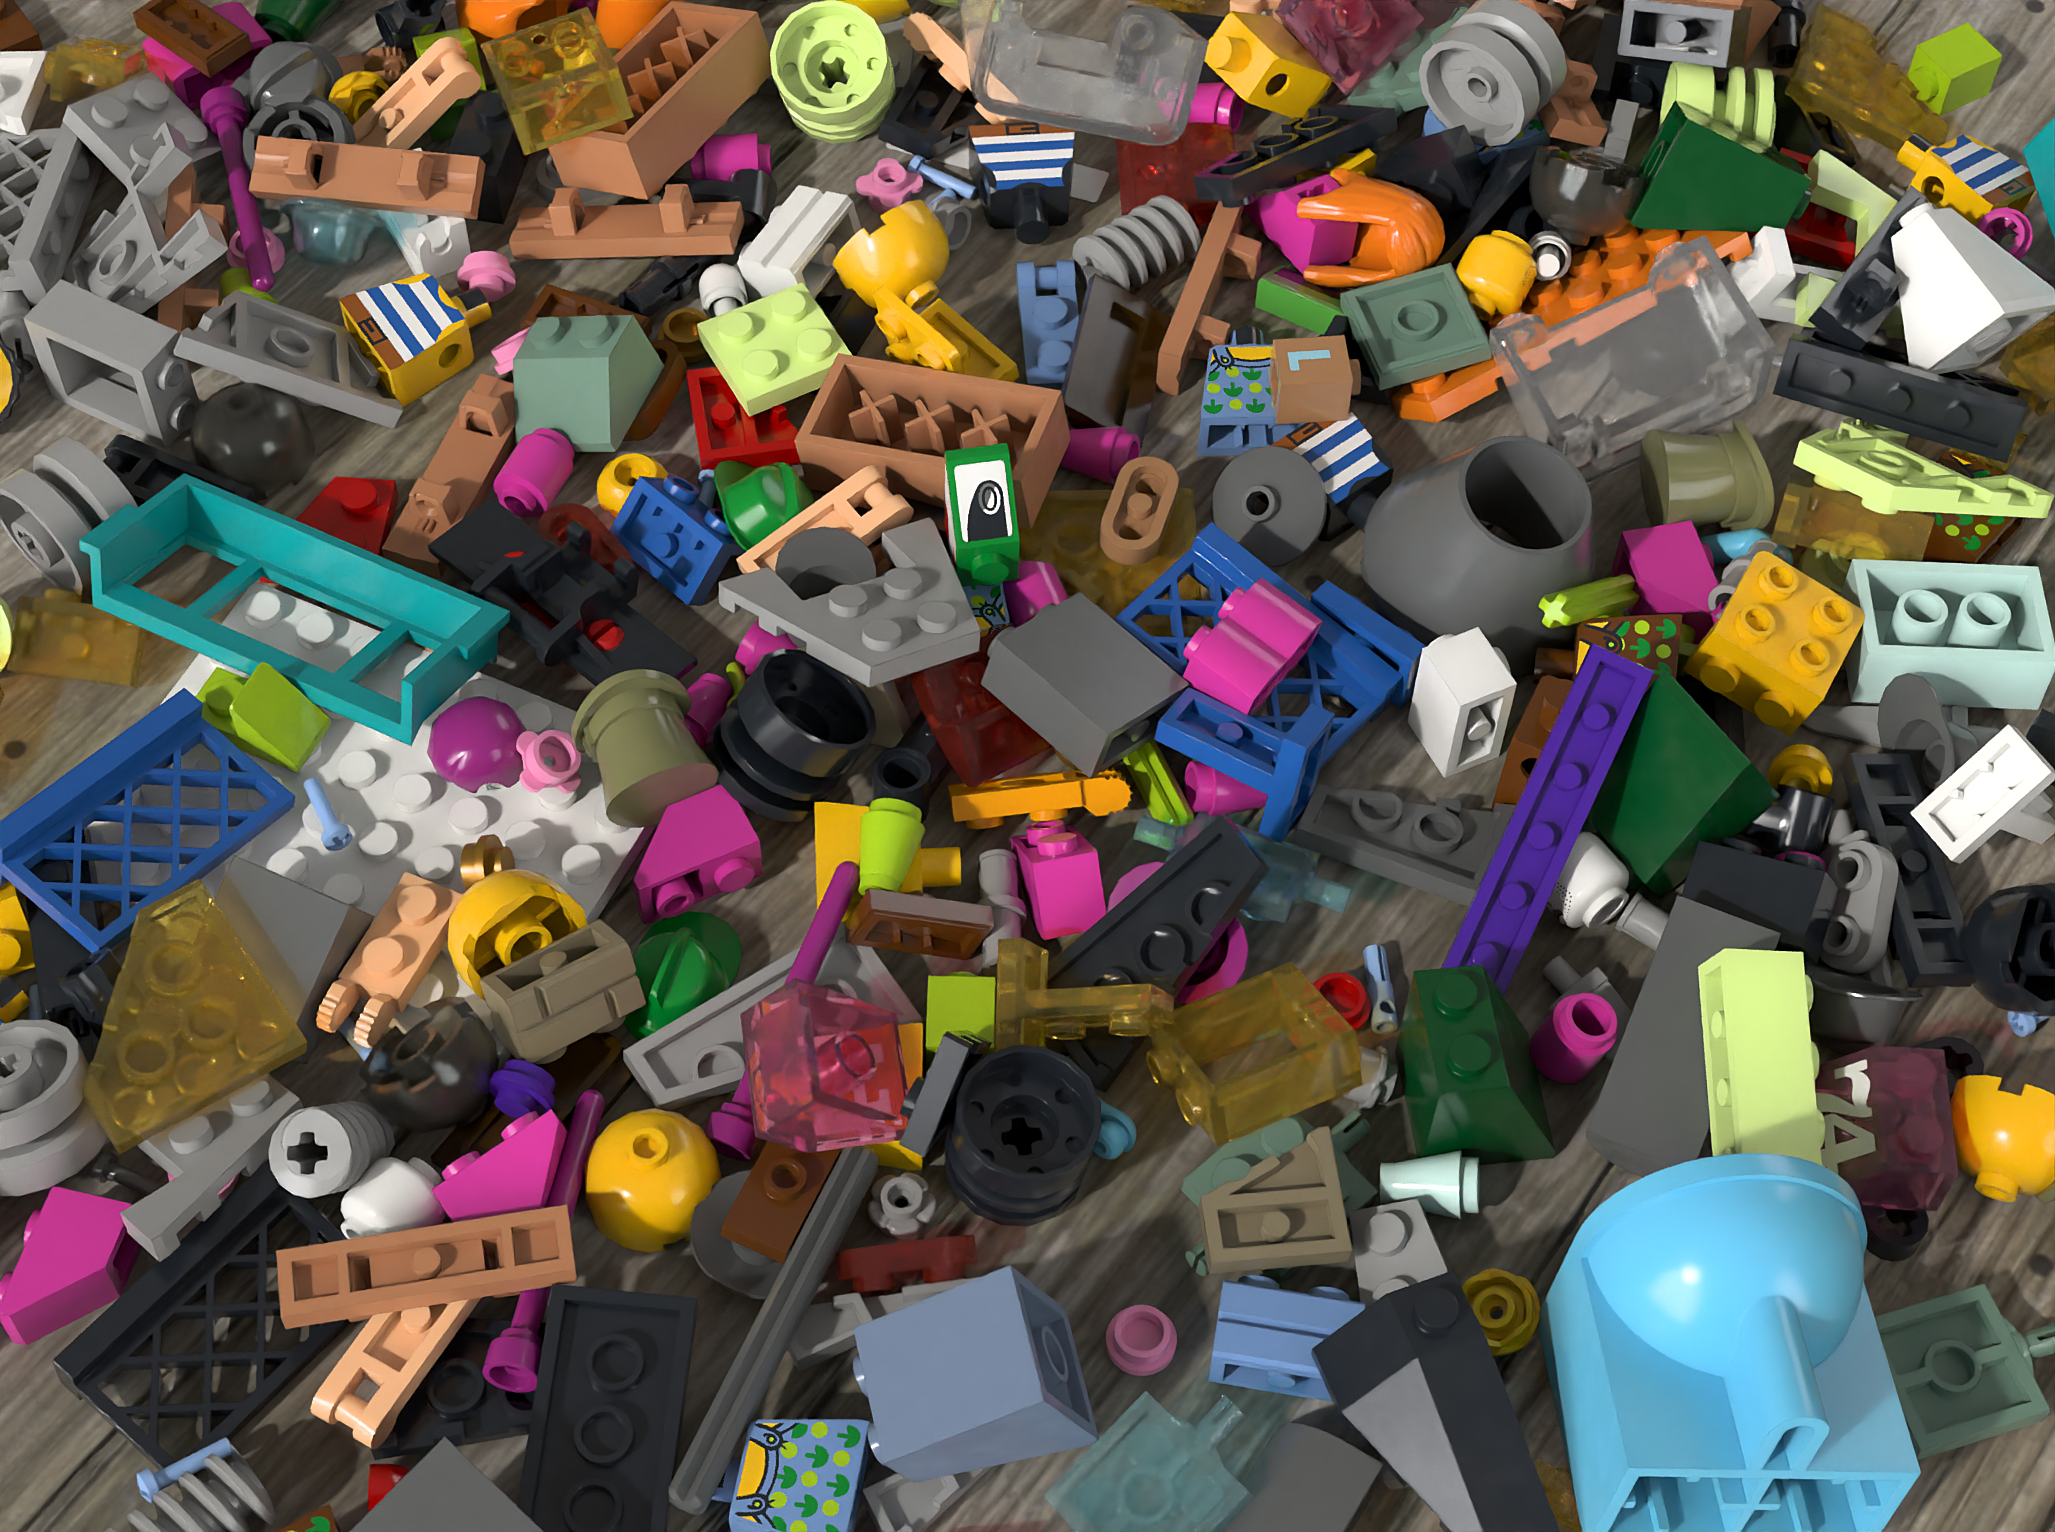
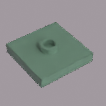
[1340,263,1492,390]

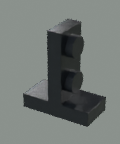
[1590,13,1728,119]

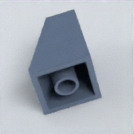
[853,1265,1100,1483]

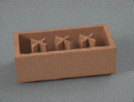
[540,1,772,200]
[794,353,1071,529]

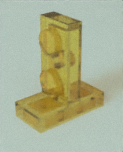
[1771,474,1935,562]
[995,938,1174,1052]

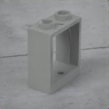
[23,279,202,449]

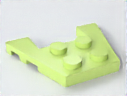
[1794,149,1906,340]
[1793,418,2054,518]

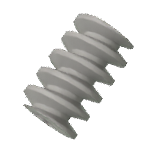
[1072,195,1202,292]
[268,1100,395,1198]
[104,1443,277,1532]

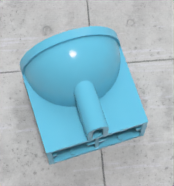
[1538,1153,1921,1532]

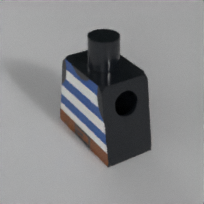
[969,120,1075,245]
[1257,409,1394,541]

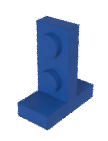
[1154,687,1335,843]

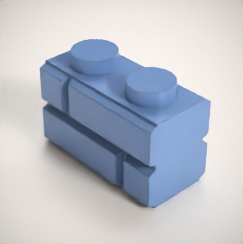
[1208,1275,1365,1402]

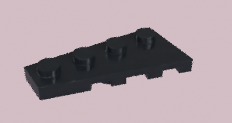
[1193,103,1398,208]
[1022,814,1270,1093]
[371,1318,546,1460]

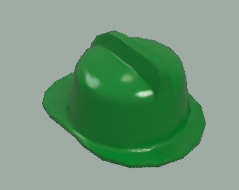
[713,460,815,552]
[623,911,743,1040]

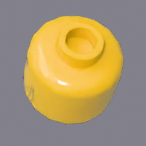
[1455,230,1538,321]

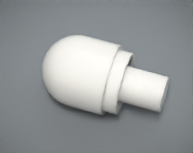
[1528,231,1571,281]
[699,263,748,319]

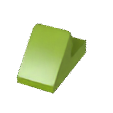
[195,661,331,773]

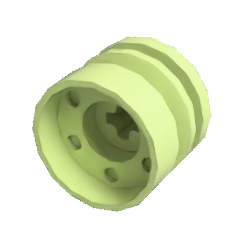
[770,0,896,144]
[1658,61,1776,147]

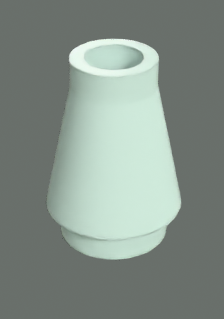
[1380,1150,1480,1220]

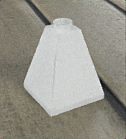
[1891,203,2055,374]

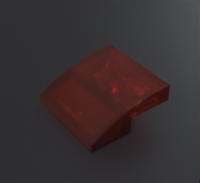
[1115,122,1236,226]
[909,623,1053,787]

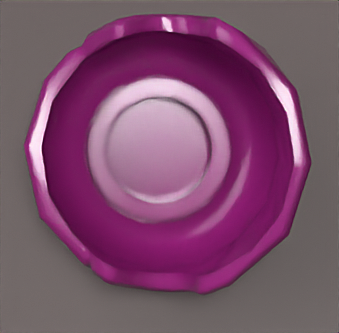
[427,696,527,793]

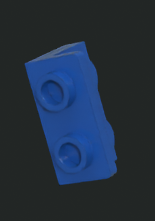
[606,474,746,606]
[1311,580,1427,708]

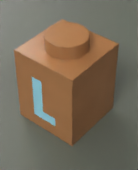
[1268,335,1361,424]

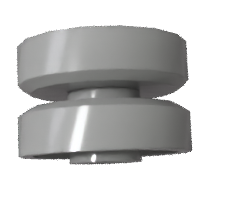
[1419,0,1567,147]
[0,436,139,596]
[0,1020,110,1196]

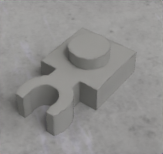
[1592,99,1639,201]

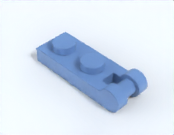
[1016,260,1079,390]

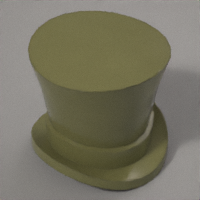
[1640,417,1775,531]
[571,669,719,828]

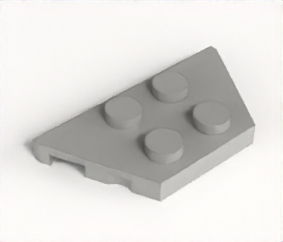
[174,290,403,429]

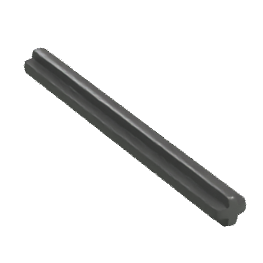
[668,1143,879,1515]

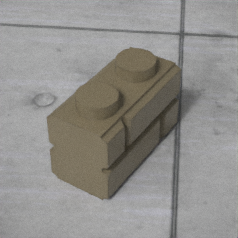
[479,919,646,1064]

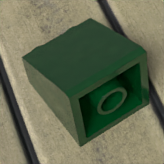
[1620,100,1812,232]
[1581,670,1780,899]
[1395,965,1556,1165]

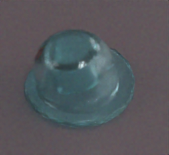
[279,196,387,269]

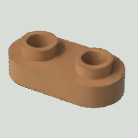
[1100,456,1179,565]

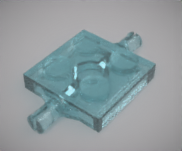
[1134,812,1353,924]
[1043,1391,1253,1532]

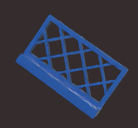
[1113,522,1403,769]
[0,688,296,953]

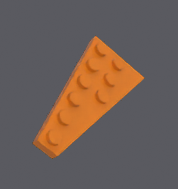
[1391,222,1753,423]

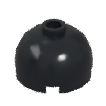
[1964,882,2055,1017]

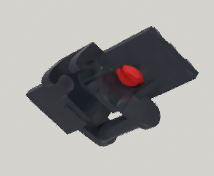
[428,498,698,687]

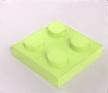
[697,282,852,417]

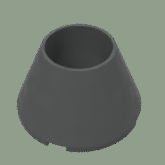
[1360,436,1597,677]

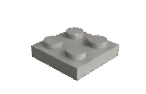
[62,71,223,186]

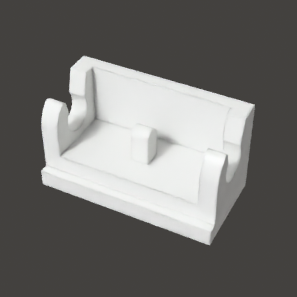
[377,147,471,278]

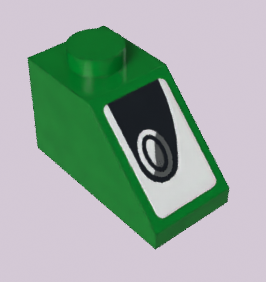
[945,443,1020,587]

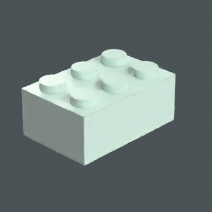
[1840,559,2055,710]

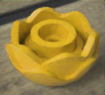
[328,71,389,126]
[597,453,668,518]
[1462,1268,1540,1357]

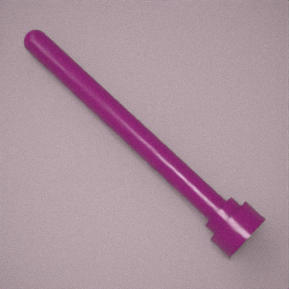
[200,86,275,292]
[703,861,860,1162]
[482,1089,605,1393]

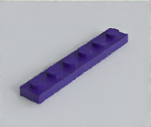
[1441,643,1654,996]

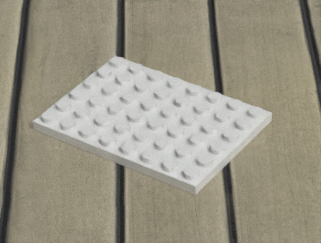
[87,581,657,1073]

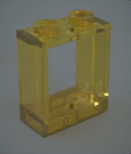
[480,7,634,156]
[1146,962,1363,1147]

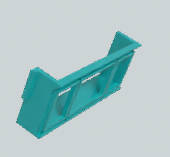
[79,473,510,746]

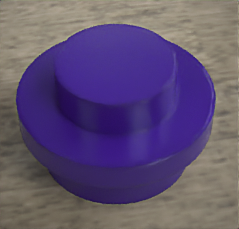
[487,1059,556,1119]

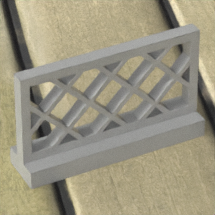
[0,122,104,305]

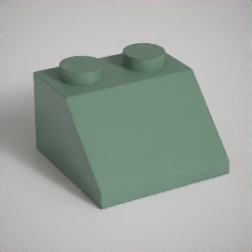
[513,315,664,452]

